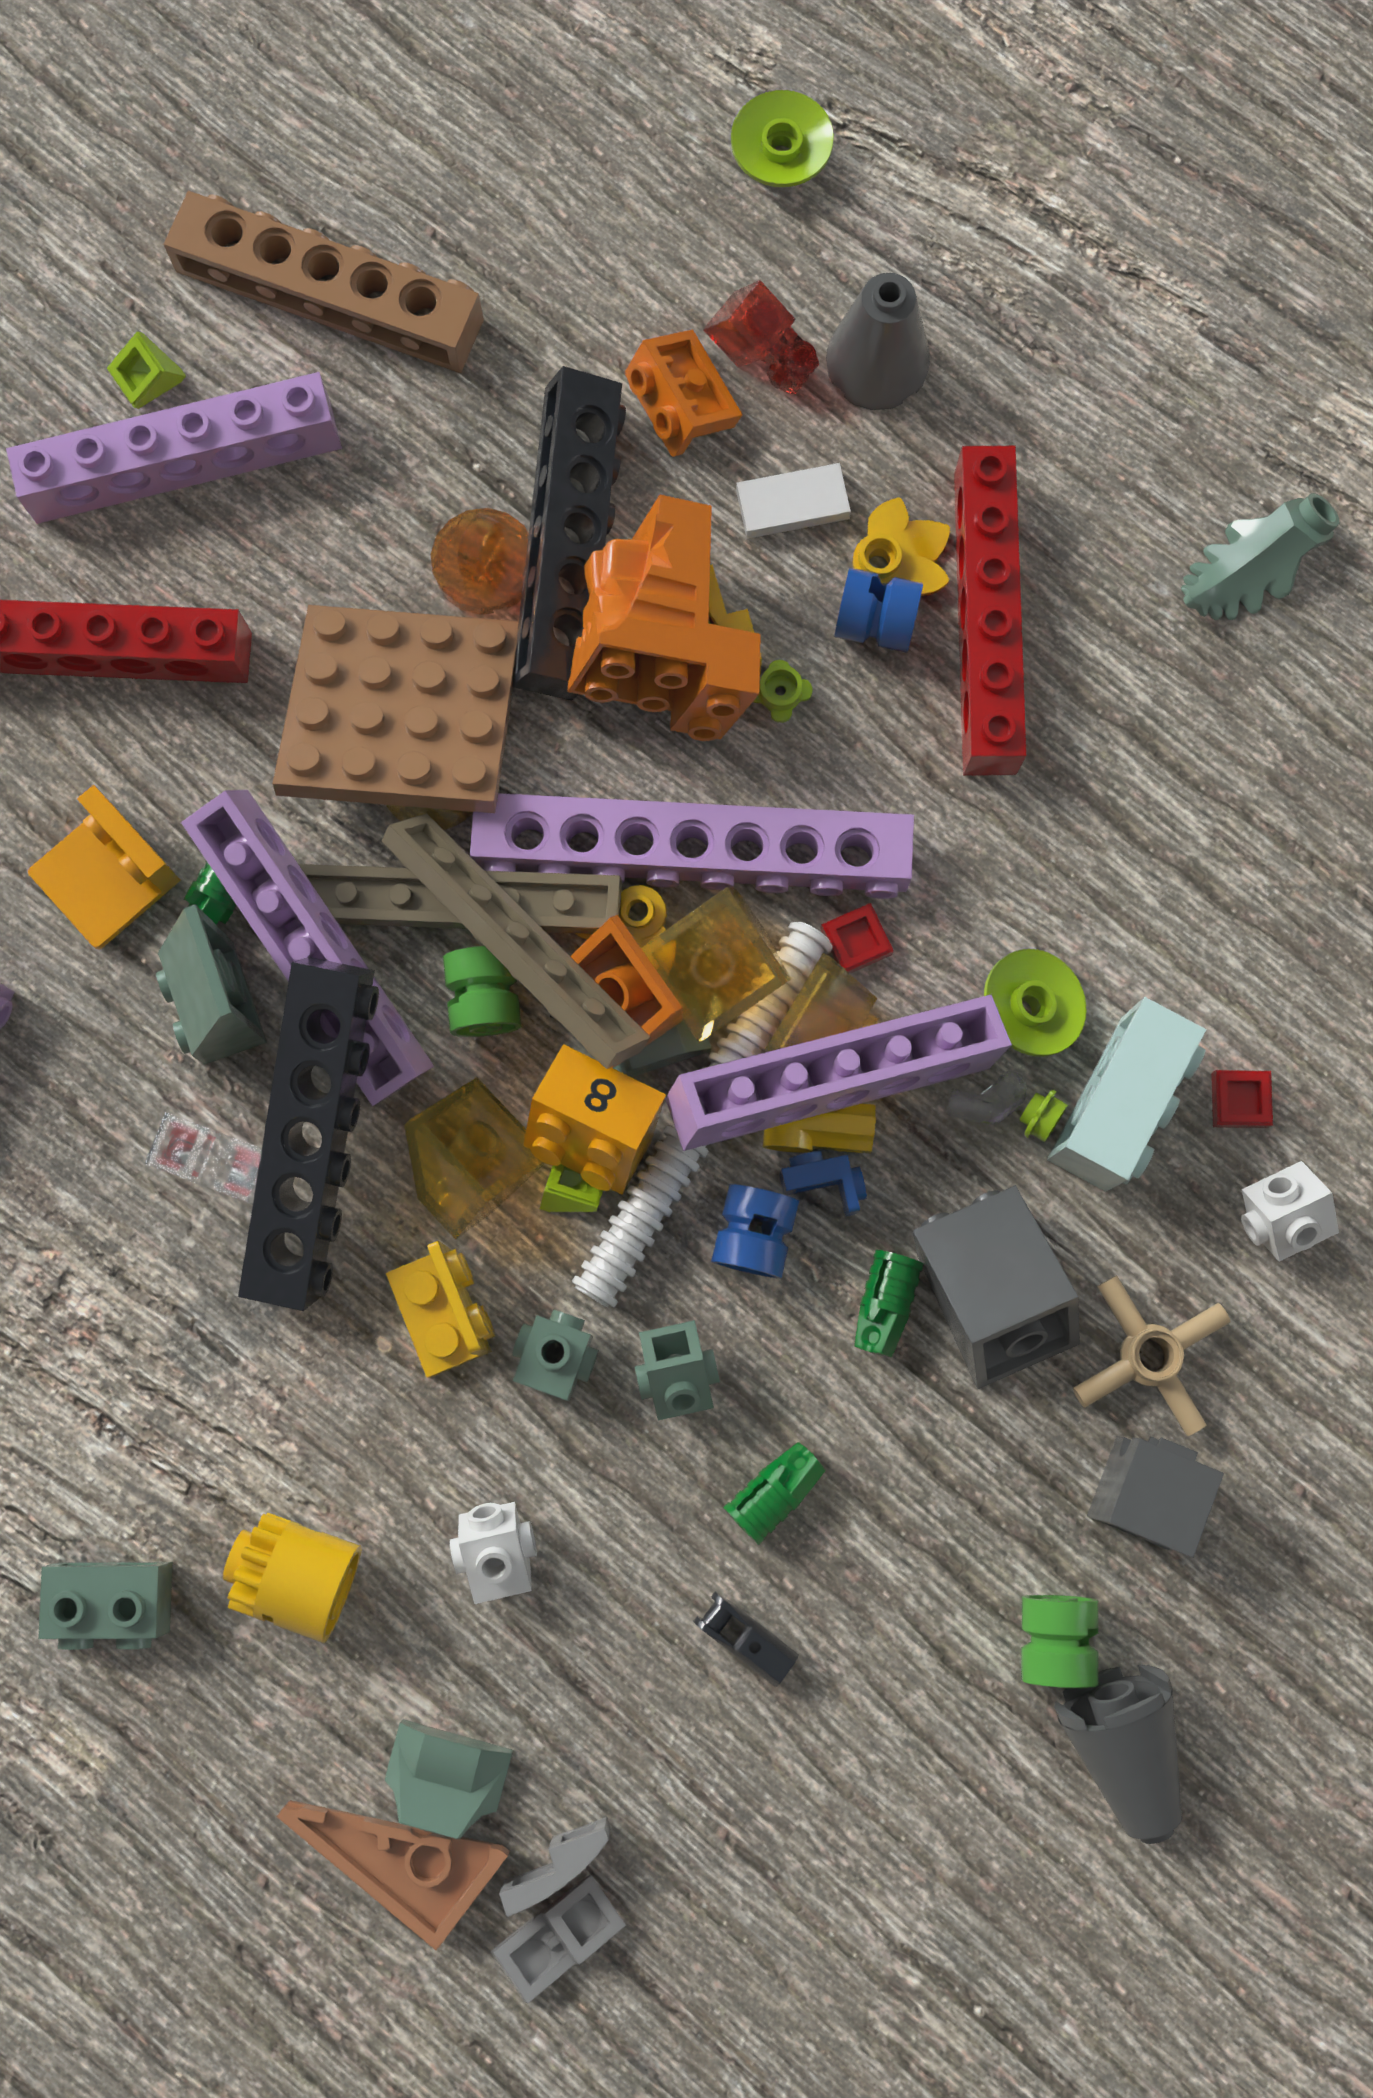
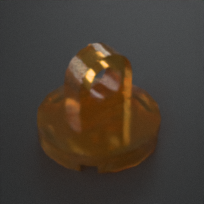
[430,508,529,615]

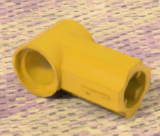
[763,1103,876,1154]

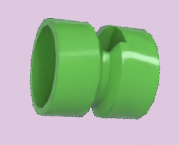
[443,946,522,1037]
[1021,1595,1099,1688]

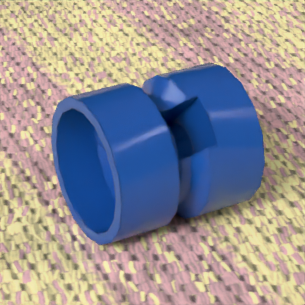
[834,567,923,653]
[711,1184,799,1279]

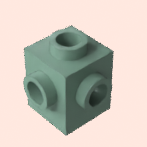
[512,1309,599,1401]
[635,1320,720,1421]

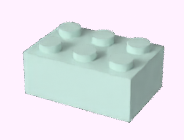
[1047,997,1207,1192]

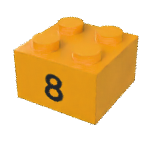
[523,1044,666,1195]

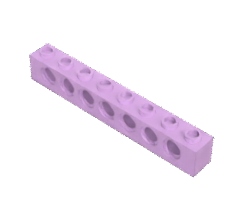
[470,793,914,899]

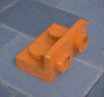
[625,329,743,457]

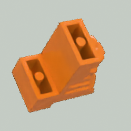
[568,494,761,741]

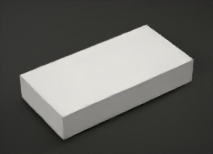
[736,463,851,539]

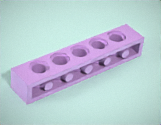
[6,372,342,524]
[181,790,434,1106]
[665,995,1012,1151]

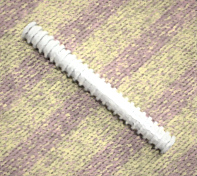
[572,922,833,1308]

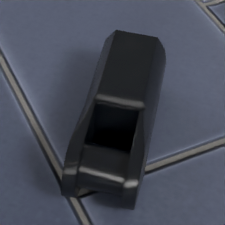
[693,1591,799,1687]

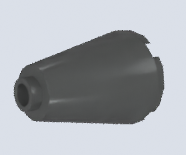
[826,273,930,410]
[1054,1665,1182,1844]

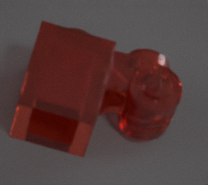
[703,280,819,394]

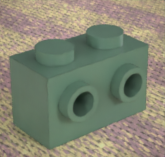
[38,1562,173,1650]

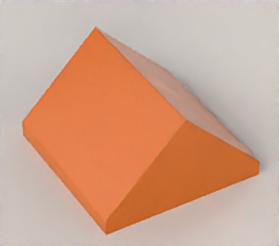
[570,915,683,1068]

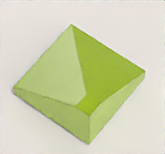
[107,331,186,409]
[539,1164,603,1212]

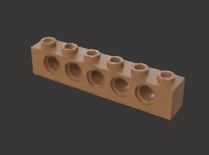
[163,190,484,373]

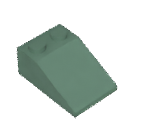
[156,905,267,1065]

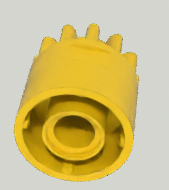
[223,1513,362,1643]

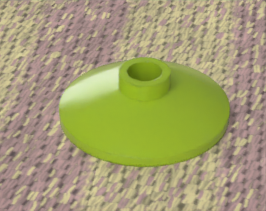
[731,90,834,187]
[984,949,1087,1057]

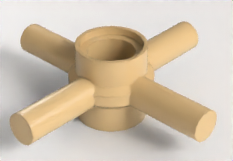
[1073,1275,1231,1436]

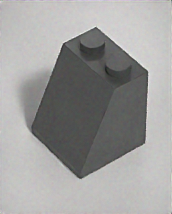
[913,1185,1080,1389]

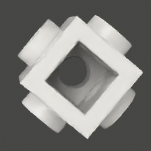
[1241,1161,1339,1261]
[450,1502,537,1604]

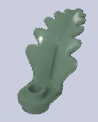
[1181,493,1340,620]

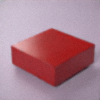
[820,903,894,977]
[1211,1070,1273,1128]

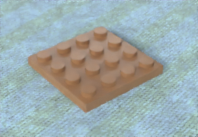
[272,605,519,813]

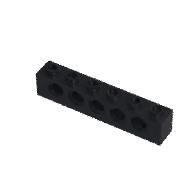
[512,366,626,701]
[238,957,379,1311]

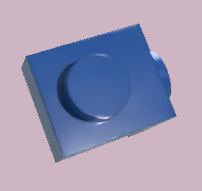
[779,1151,867,1217]

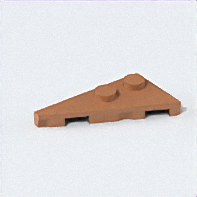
[276,1800,510,1950]

